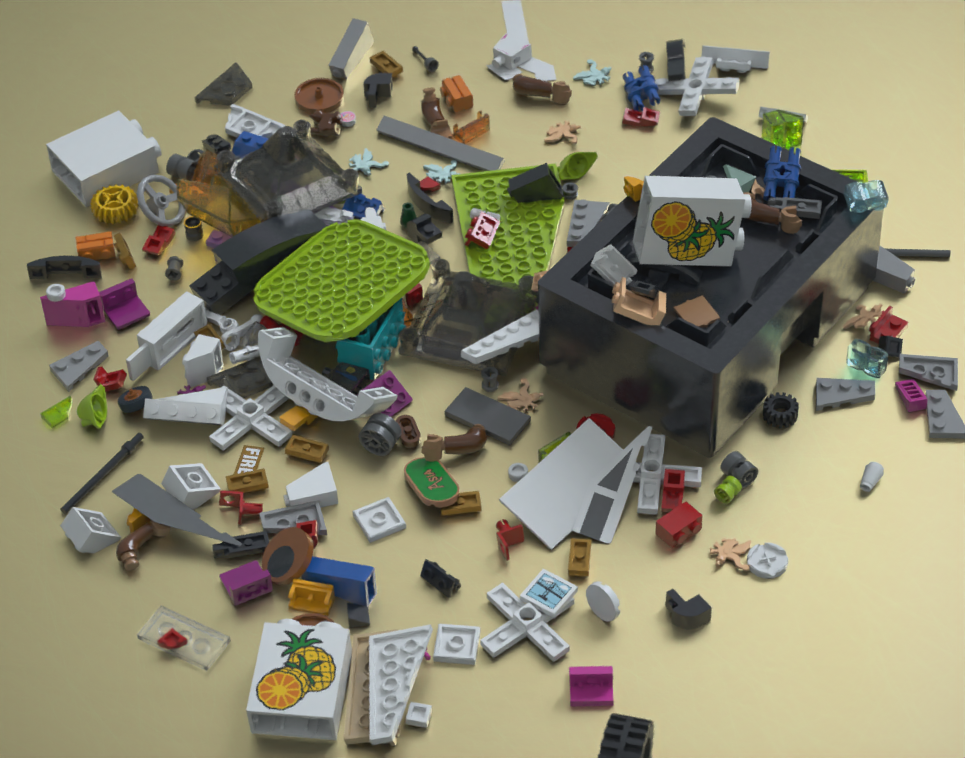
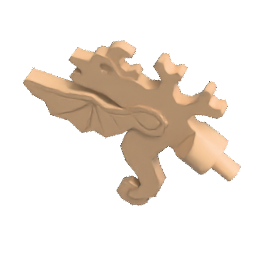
[544,121,581,144]
[843,303,883,329]
[497,378,543,412]
[710,538,751,571]

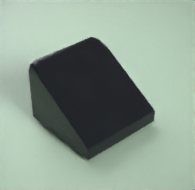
[877,336,903,358]
[347,603,370,628]

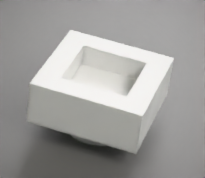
[406,702,432,728]

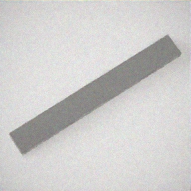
[376,116,505,171]

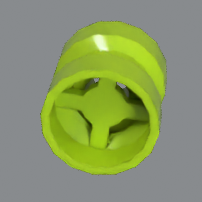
[714,476,742,504]

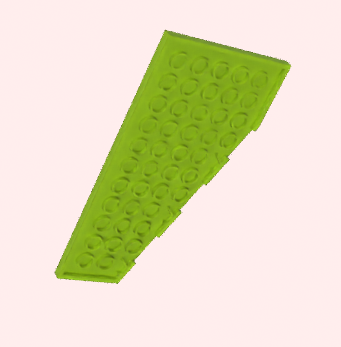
[451,163,564,328]

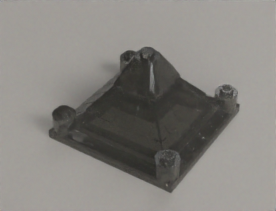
[214,120,362,222]
[398,259,538,376]

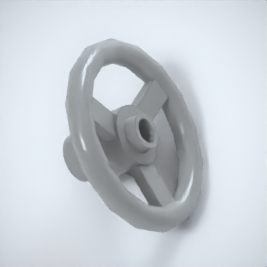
[136,174,186,227]

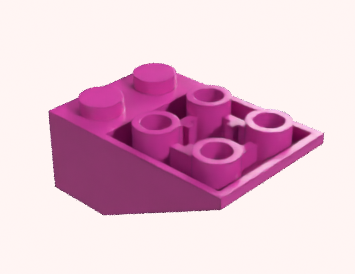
[40,281,106,327]

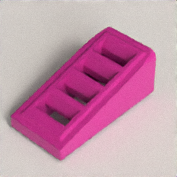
[895,379,928,412]

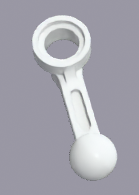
[205,307,239,334]
[221,314,263,351]

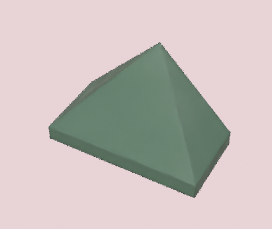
[723,164,756,193]

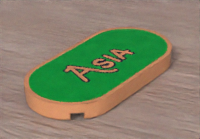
[404,457,460,508]

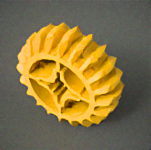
[90,184,139,225]

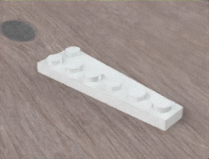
[461,310,539,364]

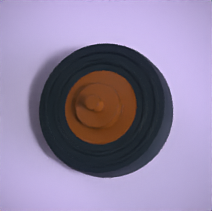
[118,386,153,413]

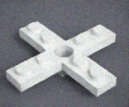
[655,57,740,116]
[209,385,292,451]
[633,434,702,515]
[480,583,575,662]

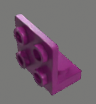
[99,278,150,330]
[356,370,413,417]
[219,560,273,606]

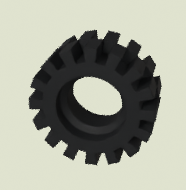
[763,392,799,428]

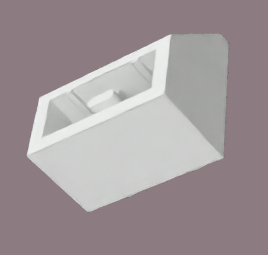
[182,334,224,387]

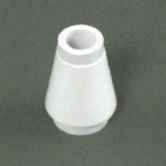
[860,461,884,492]

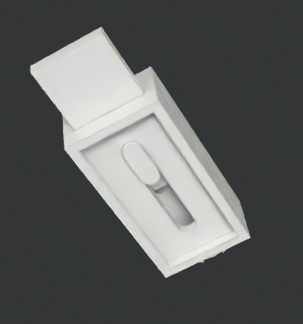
[126,291,207,381]

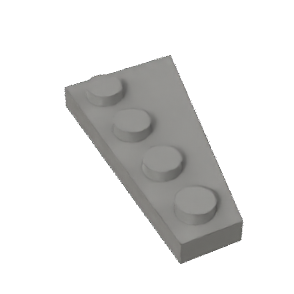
[567,199,610,247]

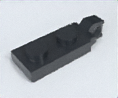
[202,134,231,156]
[212,531,269,558]

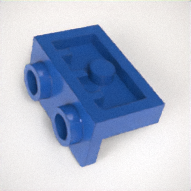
[342,192,385,220]

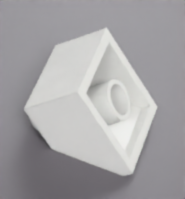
[161,463,221,509]
[60,507,121,553]

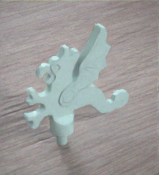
[573,59,612,86]
[349,148,389,176]
[423,160,461,184]

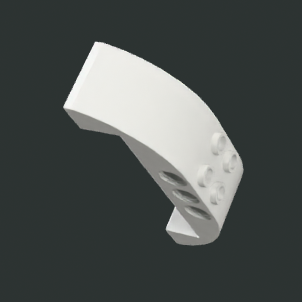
[258,327,398,421]

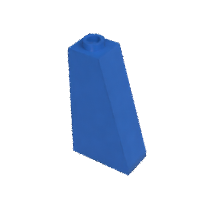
[301,556,377,607]

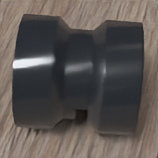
[184,216,204,241]

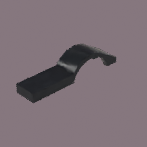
[666,39,686,81]

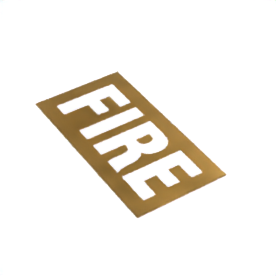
[233,445,264,475]

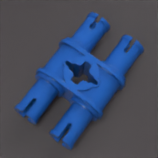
[623,65,660,111]
[763,146,801,201]

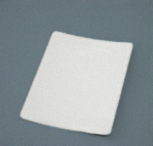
[486,64,522,80]

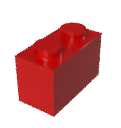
[655,501,703,548]

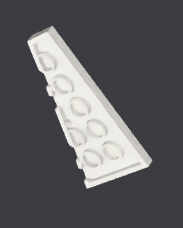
[369,624,433,745]

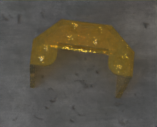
[177,173,273,237]

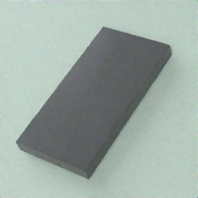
[444,387,531,445]

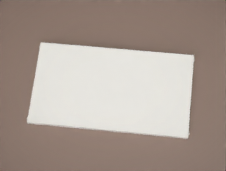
[499,418,641,550]

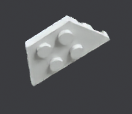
[225,104,287,139]

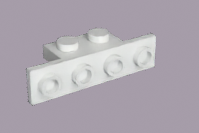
[701,45,770,73]

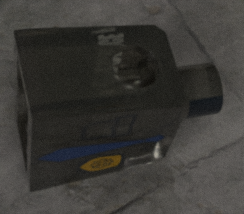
[322,362,370,395]

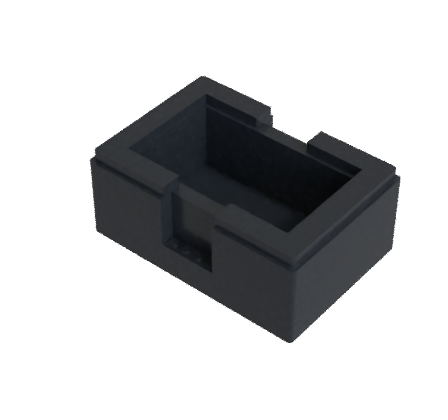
[538,117,886,458]

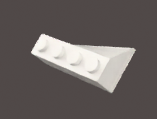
[143,387,228,425]

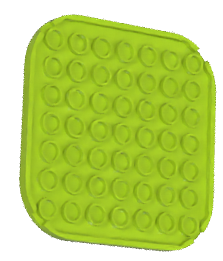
[253,220,430,342]

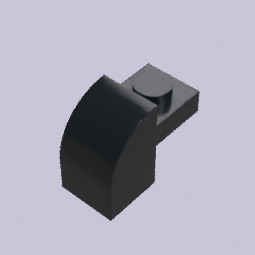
[363,73,393,108]
[407,214,442,245]
[665,588,712,629]

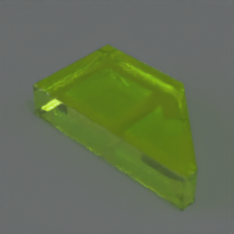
[40,396,73,428]

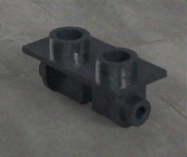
[420,559,461,598]

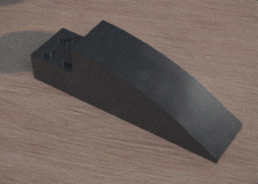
[189,209,327,315]

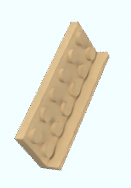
[344,629,400,746]

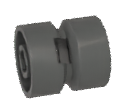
[166,153,200,183]
[720,451,758,488]

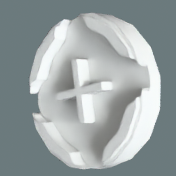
[747,543,788,579]
[586,581,620,622]

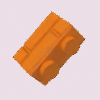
[440,75,473,113]
[75,231,116,260]

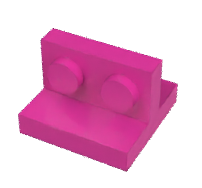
[569,666,614,707]

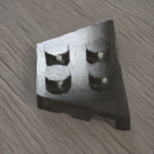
[195,62,253,106]
[206,356,274,399]

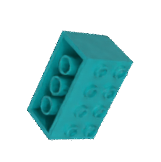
[336,298,406,381]

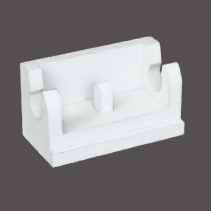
[591,244,637,285]

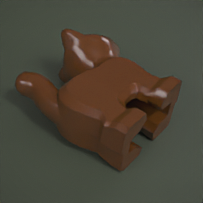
[308,109,343,136]

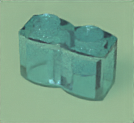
[843,180,889,213]
[846,339,888,378]

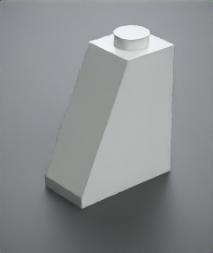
[283,462,338,508]

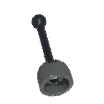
[412,46,439,72]

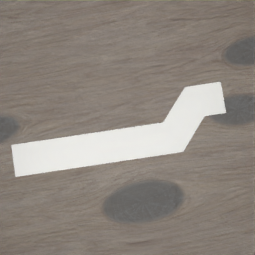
[501,0,556,81]

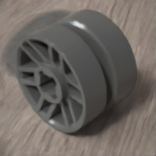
[359,413,402,456]

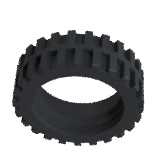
[598,713,654,758]

